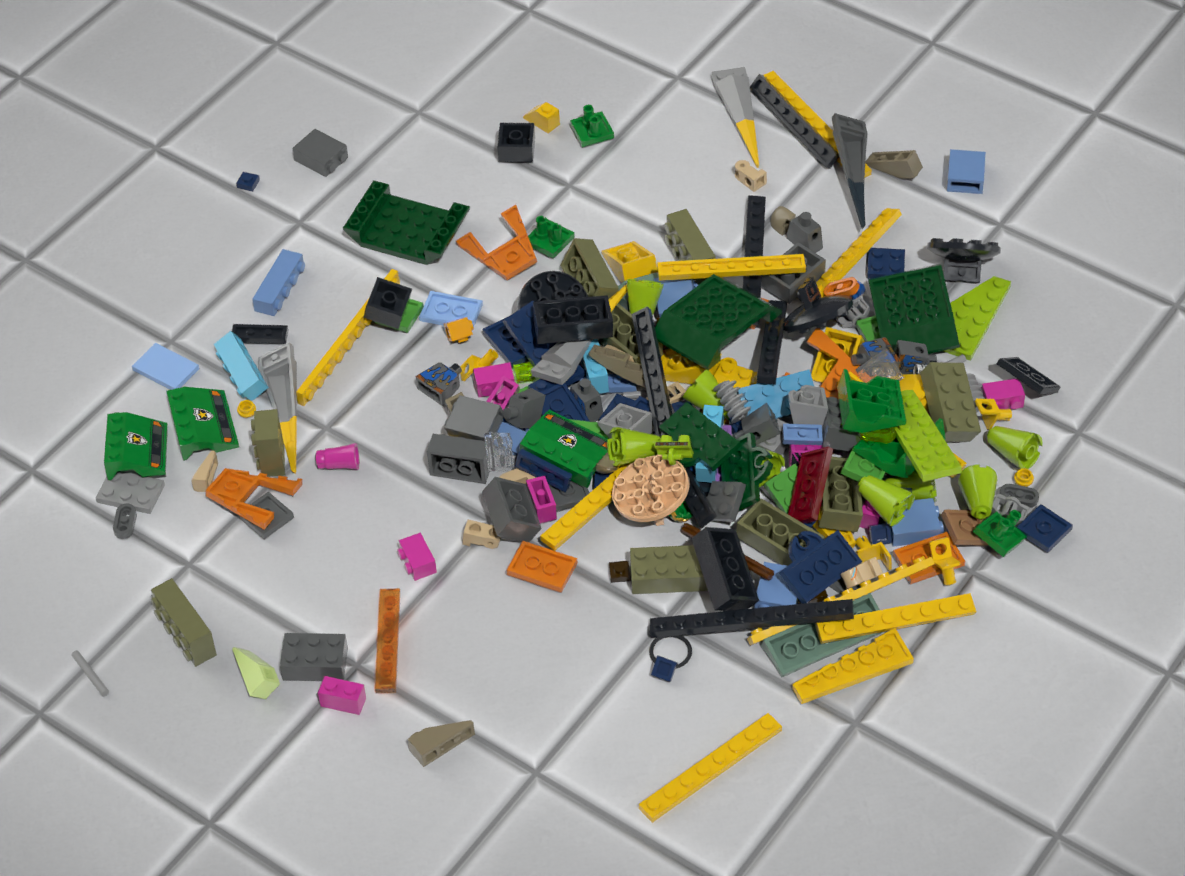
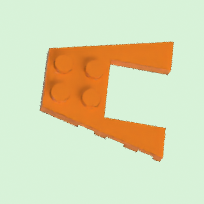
[456,205,537,280]
[784,328,871,399]
[205,468,303,530]

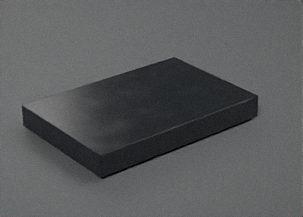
[996,357,1061,394]

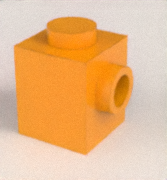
[443,317,474,343]

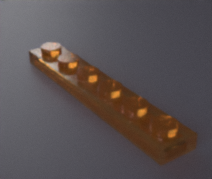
[375,588,401,693]

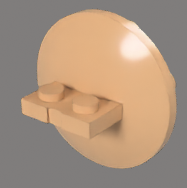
[612,455,690,526]

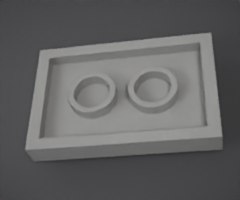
[96,471,165,514]

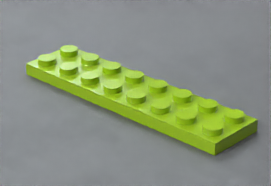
[890,390,962,482]

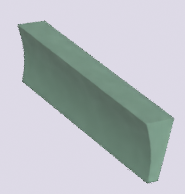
[760,593,884,678]

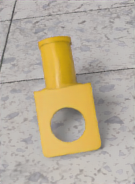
[460,349,499,381]
[975,398,1012,430]
[856,536,892,570]
[929,537,960,585]

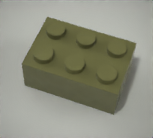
[251,409,285,477]

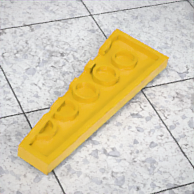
[792,628,914,704]

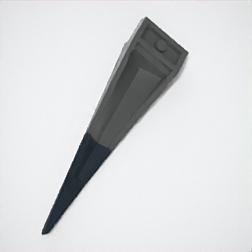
[832,113,868,229]

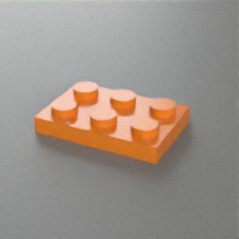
[893,532,965,584]
[507,541,578,593]

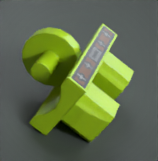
[654,435,693,465]

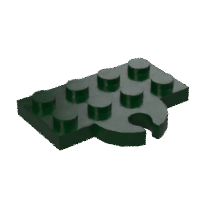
[659,402,741,472]
[721,432,773,511]

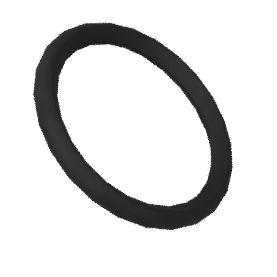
[649,635,692,669]

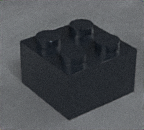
[497,123,535,162]
[364,277,412,329]

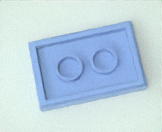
[419,291,483,327]
[132,343,199,390]

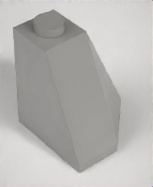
[788,385,828,427]

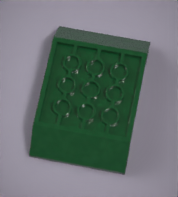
[343,180,470,265]
[868,264,960,354]
[655,274,782,370]

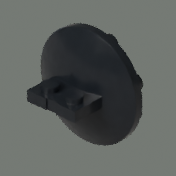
[927,238,1001,283]
[517,271,588,311]
[783,276,853,334]

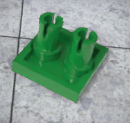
[570,104,614,147]
[528,216,575,259]
[973,510,1027,557]

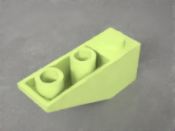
[232,647,280,699]

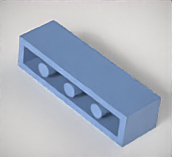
[252,249,305,316]

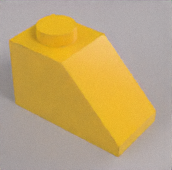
[523,102,560,134]

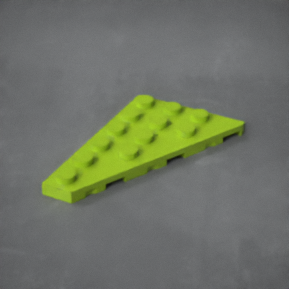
[943,276,1011,361]

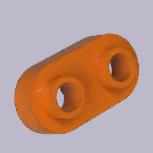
[823,277,860,296]

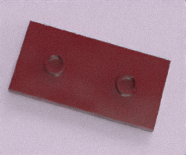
[788,446,833,524]

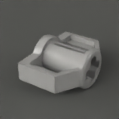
[834,296,870,328]
[991,493,1030,525]

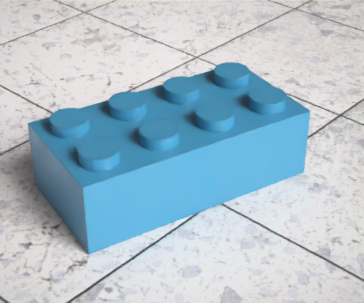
[737,369,814,419]

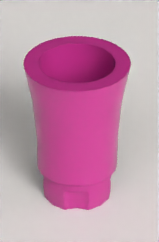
[316,443,360,469]

